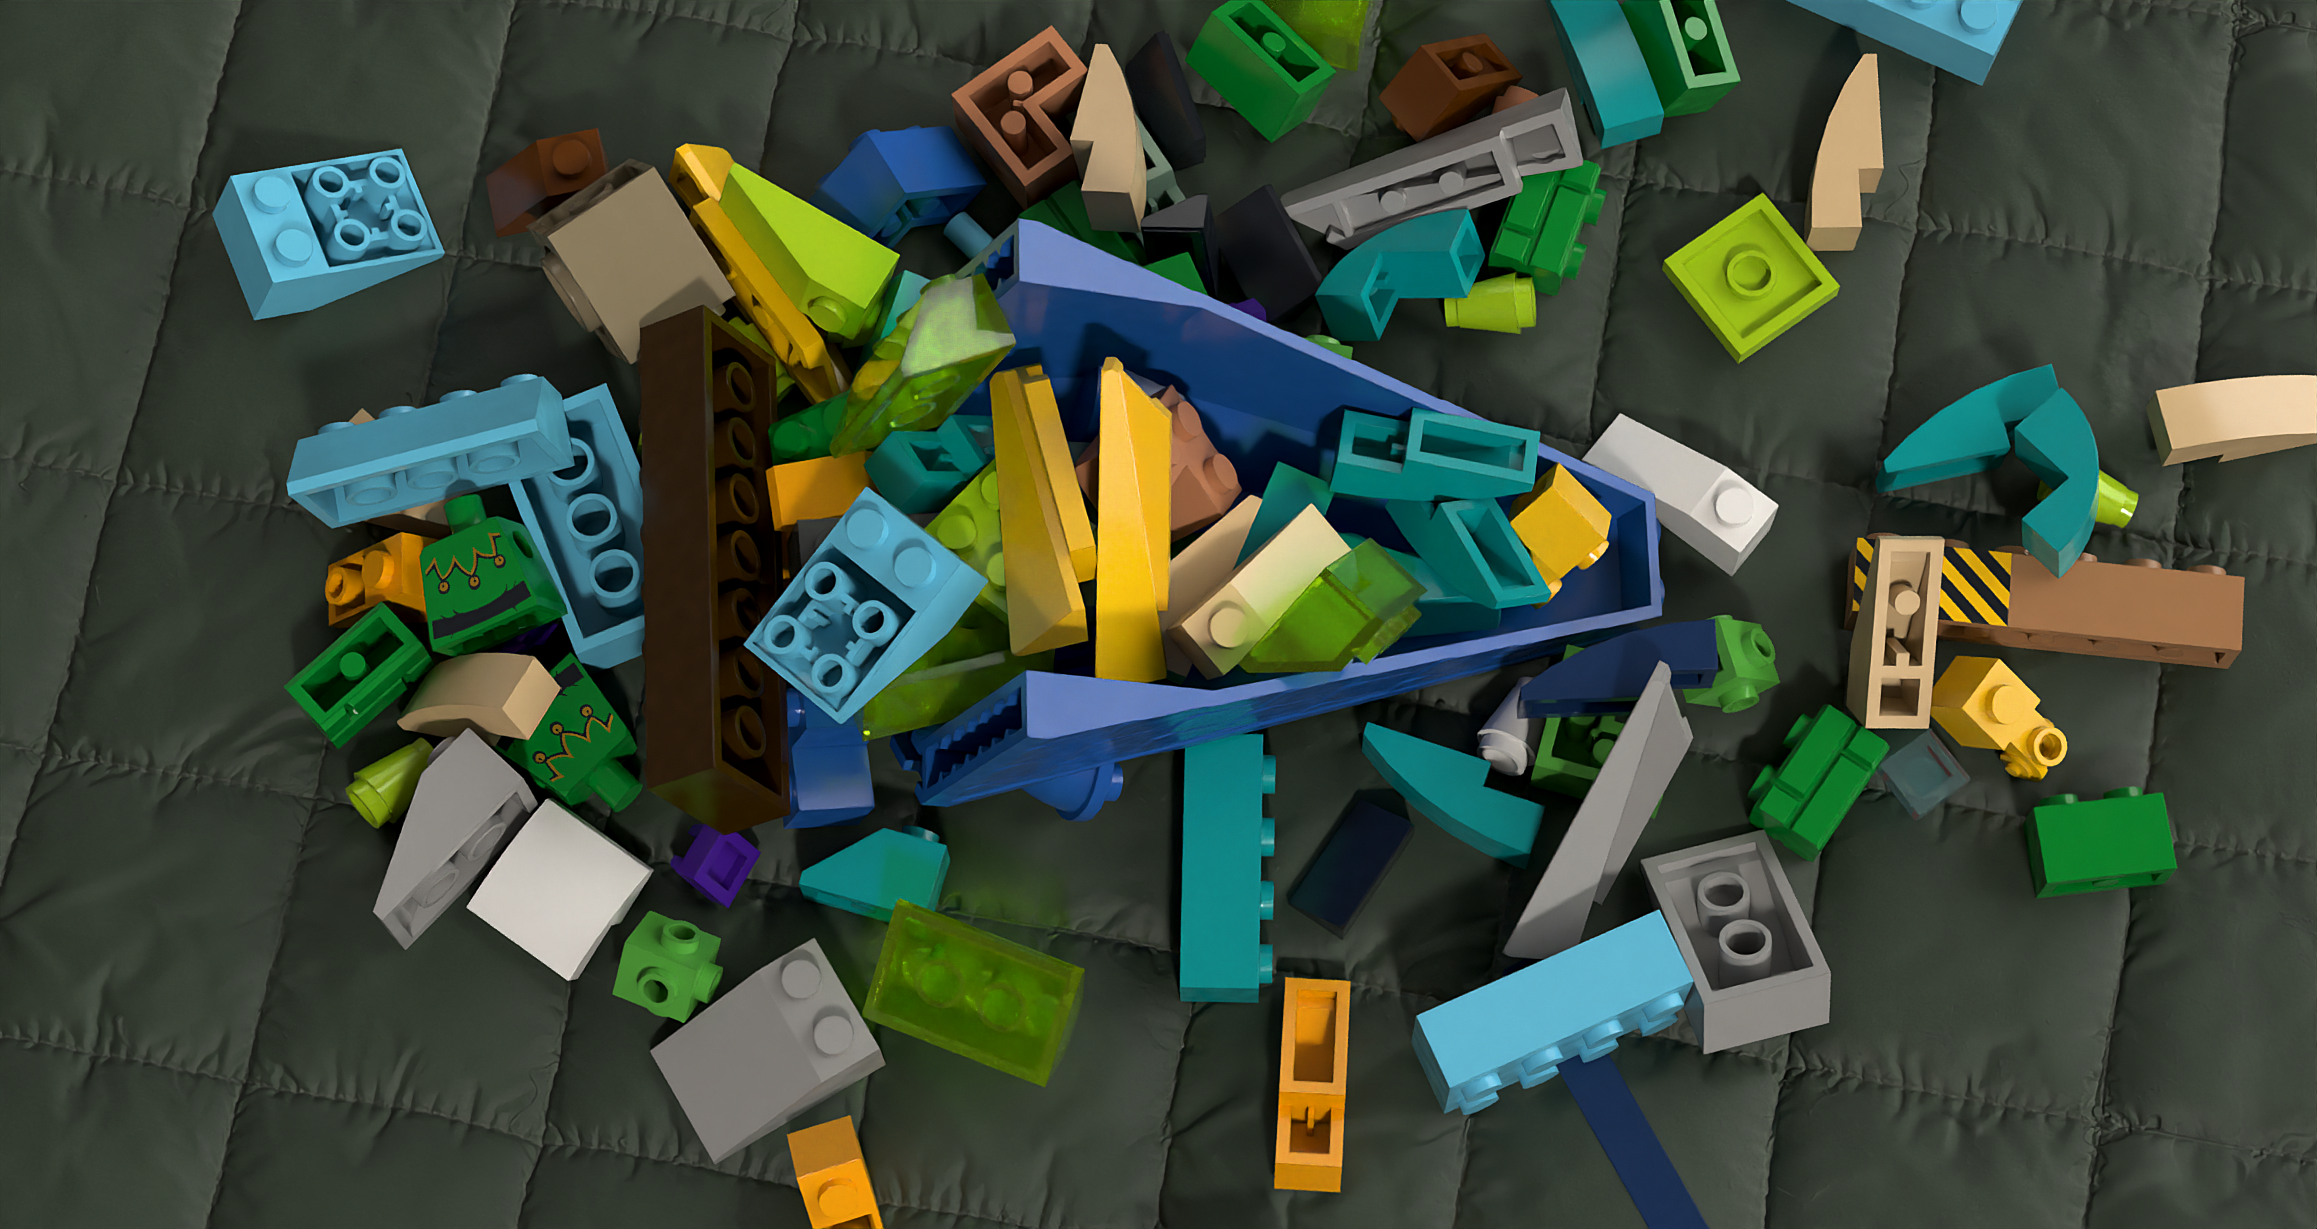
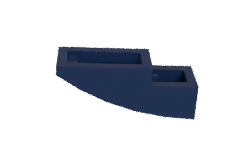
[1516,619,1718,719]

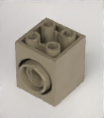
[526,158,736,365]

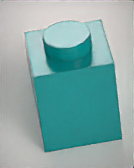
[798,825,950,934]

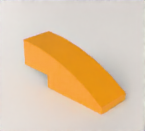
[1274,977,1351,1192]

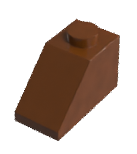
[1378,33,1523,142]
[485,128,611,238]

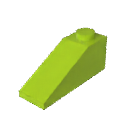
[719,162,900,341]

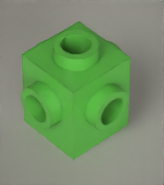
[1682,615,1780,713]
[612,911,723,1023]

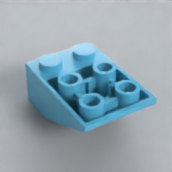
[212,148,445,320]
[743,486,989,724]

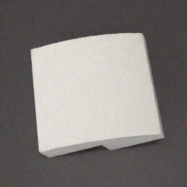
[466,797,654,981]

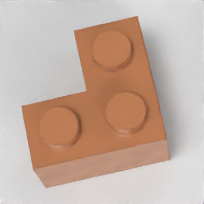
[951,25,1088,211]
[1074,384,1242,543]

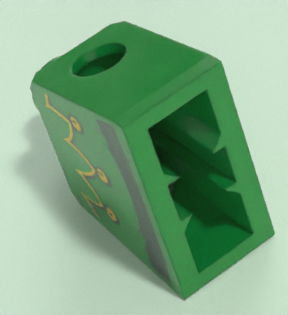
[419,494,568,657]
[489,652,643,812]

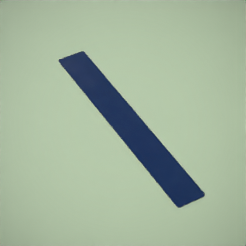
[1503,958,1710,1229]

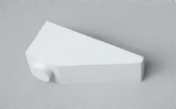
[1582,413,1779,576]

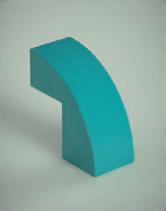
[1315,209,1486,341]
[2015,387,2099,579]

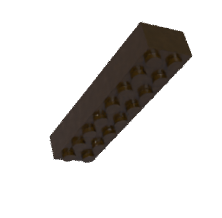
[637,304,791,836]

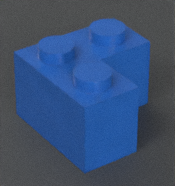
[807,125,987,250]
[783,681,883,829]

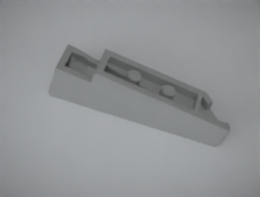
[1280,88,1583,250]
[1502,660,1693,959]

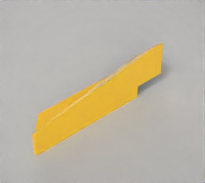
[668,143,853,405]
[1095,357,1172,683]
[990,362,1097,657]

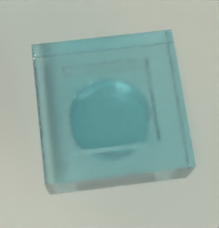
[1876,728,1971,822]

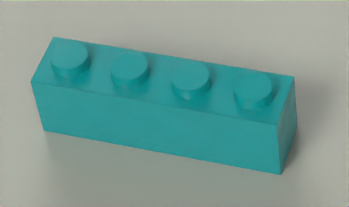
[1180,734,1276,1003]

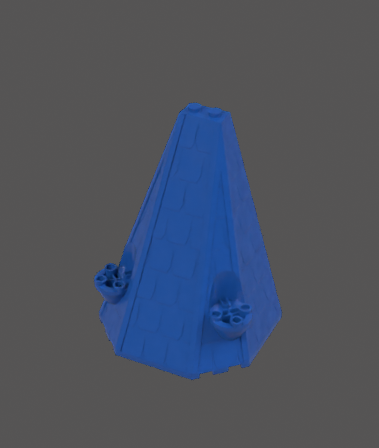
[879,218,1665,822]

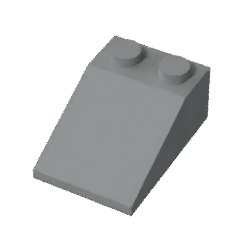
[373,727,540,950]
[1641,829,1831,1054]
[650,938,886,1164]

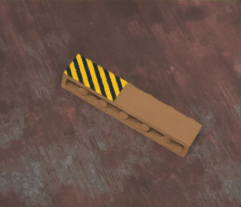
[1844,533,2245,669]

